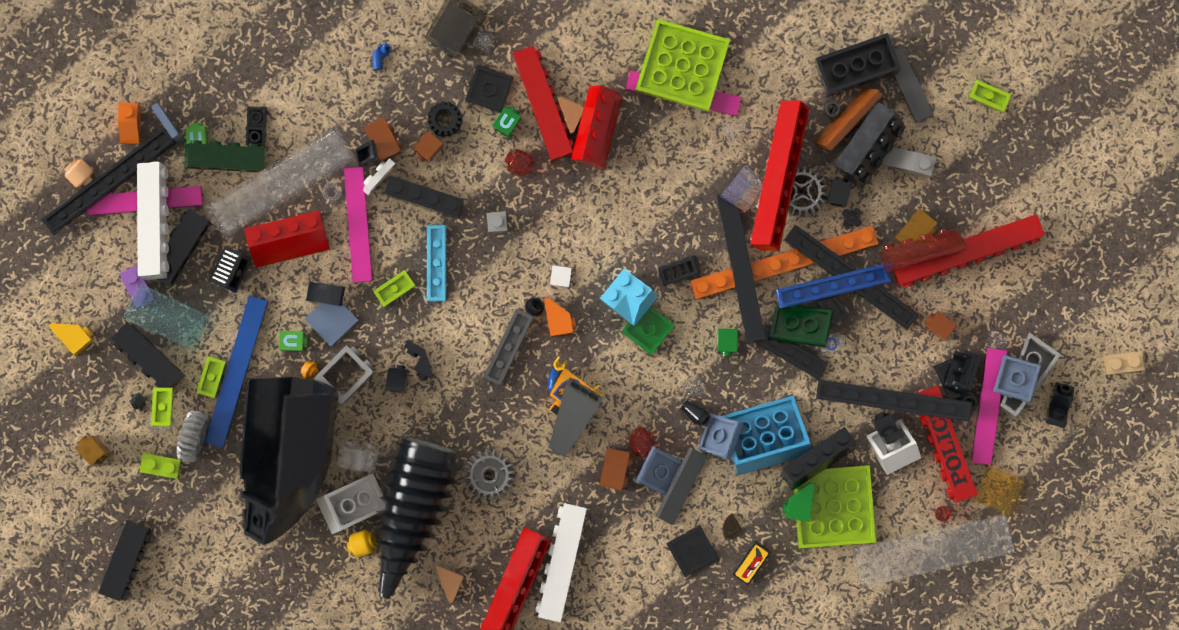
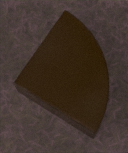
[723,513,742,540]

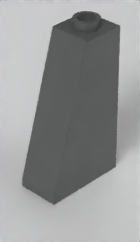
[549,377,603,457]

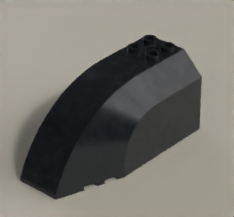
[239,377,338,545]

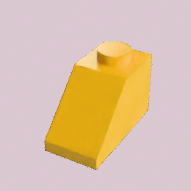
[49,323,95,356]

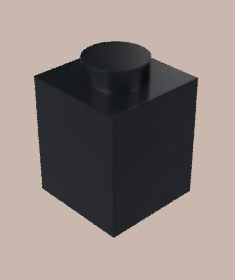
[826,177,852,208]

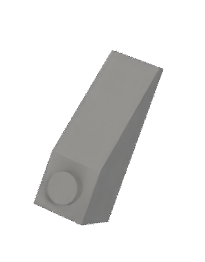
[882,148,936,179]

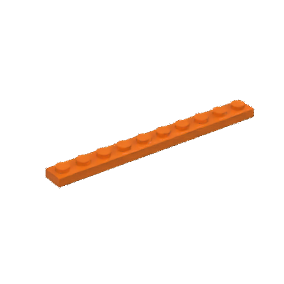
[690,226,878,300]

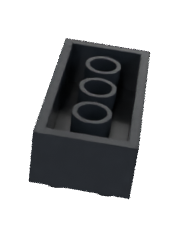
[814,33,901,98]
[834,102,905,189]

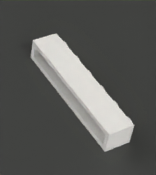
[137,162,169,280]
[535,503,587,622]

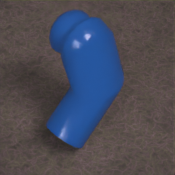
[372,44,391,70]

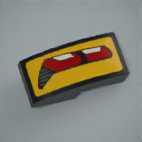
[732,541,772,585]

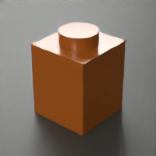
[413,131,444,163]
[924,311,957,341]

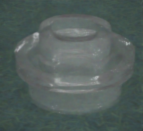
[322,183,341,202]

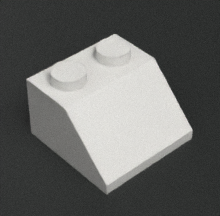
[866,419,921,475]

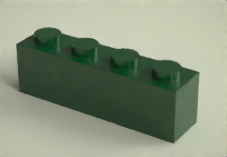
[184,140,265,173]

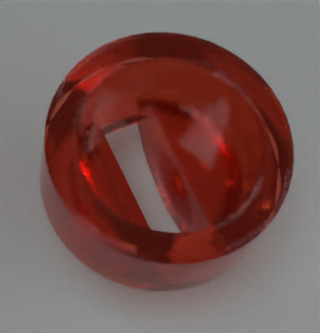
[935,506,951,522]

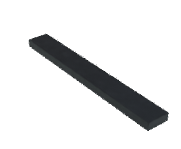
[41,127,177,235]
[717,192,766,343]
[783,225,918,330]
[816,380,973,422]

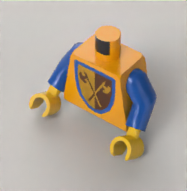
[548,357,606,415]

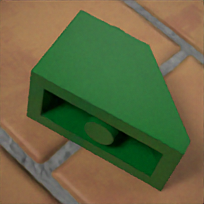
[782,483,815,522]

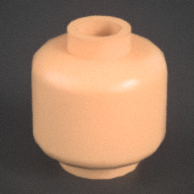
[64,159,93,187]

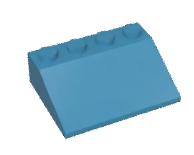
[722,395,811,475]

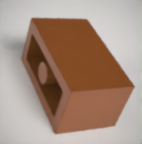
[363,117,403,162]
[599,448,633,491]

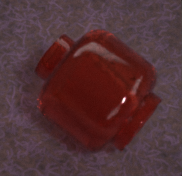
[504,149,534,177]
[629,427,655,456]

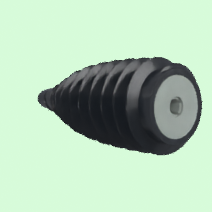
[374,436,462,599]

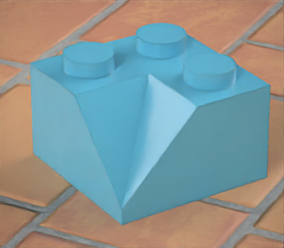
[600,269,658,326]

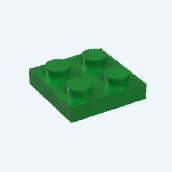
[621,306,675,355]

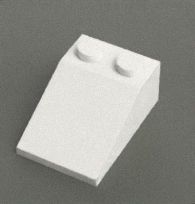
[316,473,385,534]

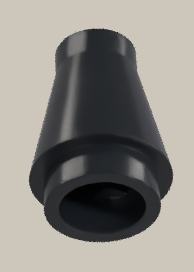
[681,400,710,427]

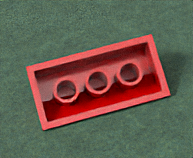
[571,85,623,170]
[244,210,330,268]

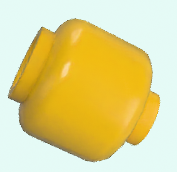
[347,530,377,558]

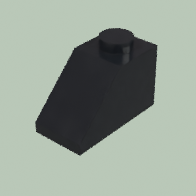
[385,365,409,393]

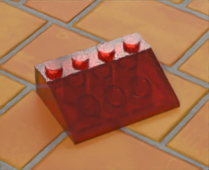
[879,228,968,274]

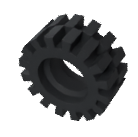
[427,101,462,137]

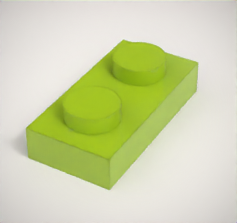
[968,80,1011,113]
[373,270,416,308]
[196,356,227,399]
[151,388,174,427]
[139,453,182,479]

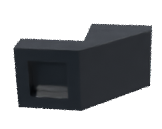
[404,340,434,380]
[1046,382,1074,428]
[871,411,905,445]

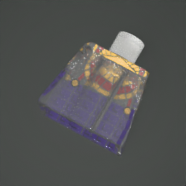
[720,165,762,211]

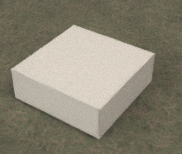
[550,266,572,287]

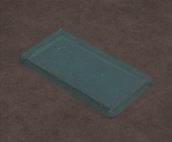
[123,283,209,350]

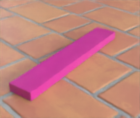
[626,70,741,116]
[344,167,372,283]
[87,186,203,216]
[971,348,1007,465]

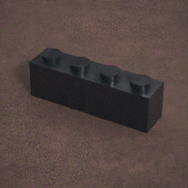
[384,176,464,220]
[157,209,211,287]
[111,322,185,388]
[781,427,856,491]
[98,520,152,601]

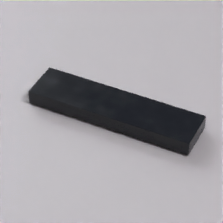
[755,325,828,380]

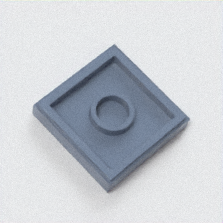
[152,103,185,143]
[305,303,359,347]
[993,355,1042,403]
[698,413,743,460]
[636,446,683,496]

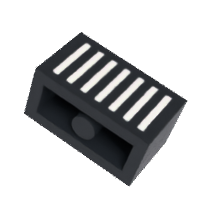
[209,246,252,293]

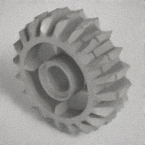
[464,449,516,501]

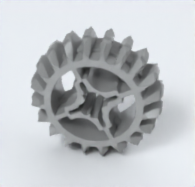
[789,166,827,218]
[176,410,209,462]

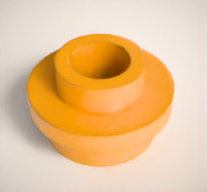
[300,361,318,379]

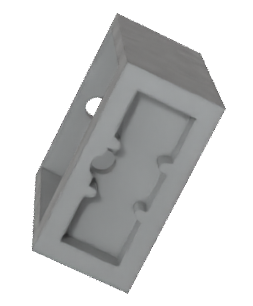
[314,345,375,406]

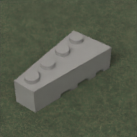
[999,333,1061,419]

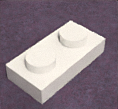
[363,158,395,196]

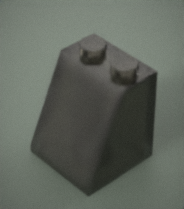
[424,0,488,58]

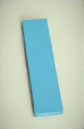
[427,225,446,302]

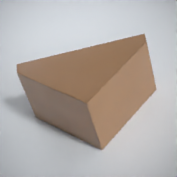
[557,96,584,136]
[435,565,465,603]

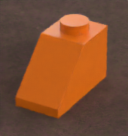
[118,102,142,144]
[544,298,576,337]

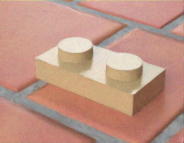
[1103,351,1145,375]

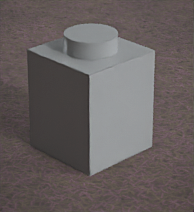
[487,211,508,234]

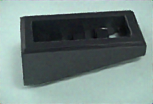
[356,140,378,167]
[658,255,702,286]

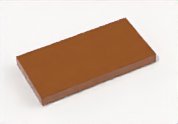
[813,87,883,151]

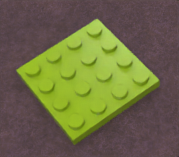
[636,19,730,112]
[794,465,876,549]

